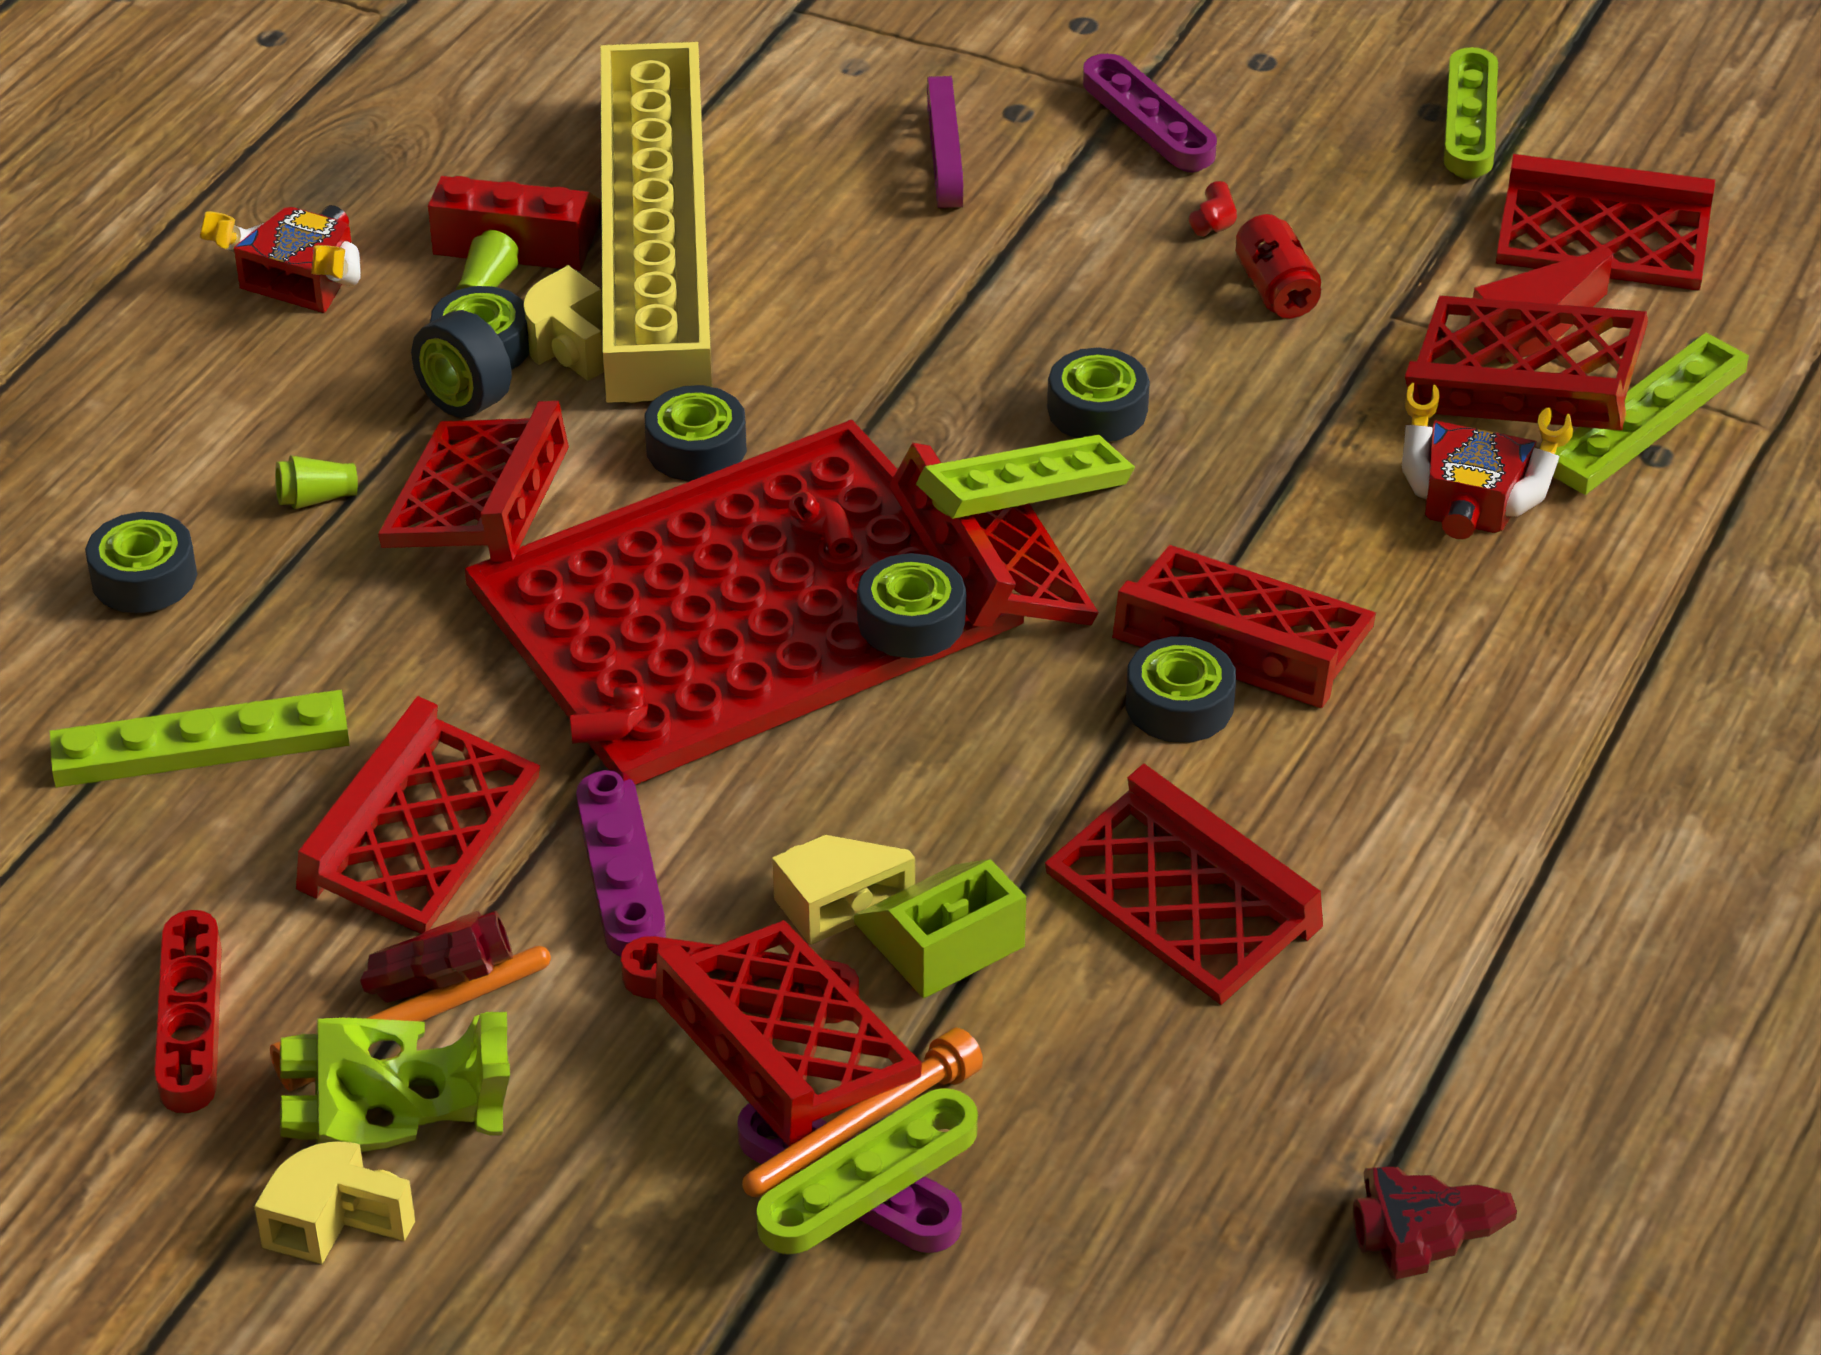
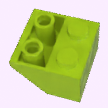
[854,859,1026,999]

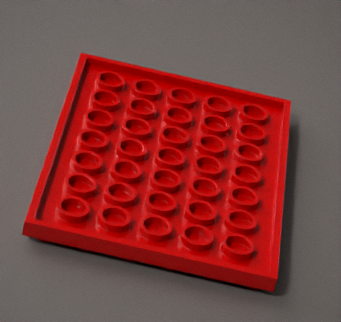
[465,419,1024,785]

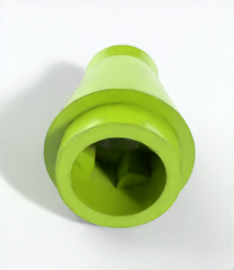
[456,230,519,290]
[275,455,358,510]

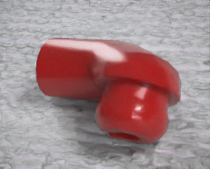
[1188,181,1237,237]
[788,492,856,559]
[570,683,649,744]

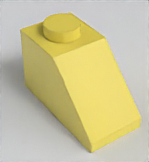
[772,835,915,945]

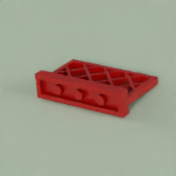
[1495,154,1716,291]
[1405,295,1648,431]
[378,401,569,562]
[889,442,1099,628]
[1112,545,1376,708]
[296,695,540,934]
[1045,763,1323,1005]
[656,920,922,1147]

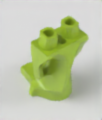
[280,1012,510,1152]

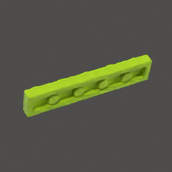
[1553,333,1749,495]
[916,435,1135,519]
[49,689,350,788]

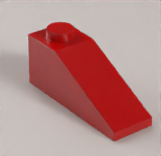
[1469,247,1613,364]

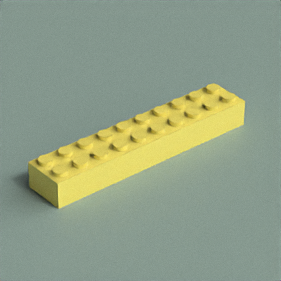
[601,42,712,403]

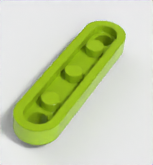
[1444,47,1498,179]
[757,1088,978,1254]

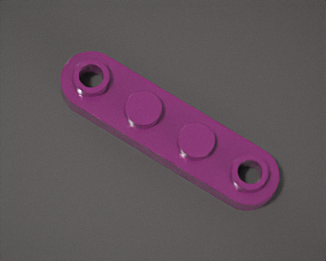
[1083,53,1217,172]
[576,770,666,957]
[737,1103,962,1253]

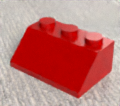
[428,176,602,271]

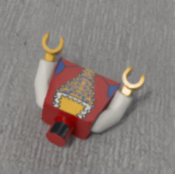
[199,205,361,313]
[1402,383,1573,539]

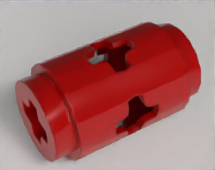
[1235,214,1322,319]

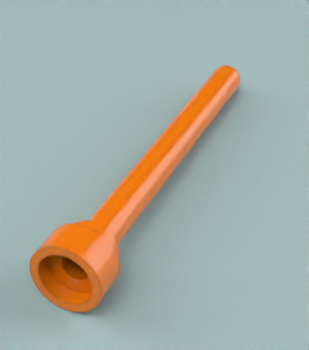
[270,946,551,1092]
[742,1028,983,1197]

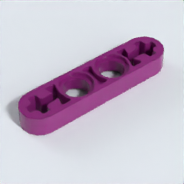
[927,76,963,208]

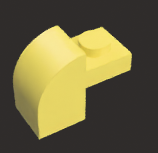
[524,265,604,381]
[254,1142,415,1264]

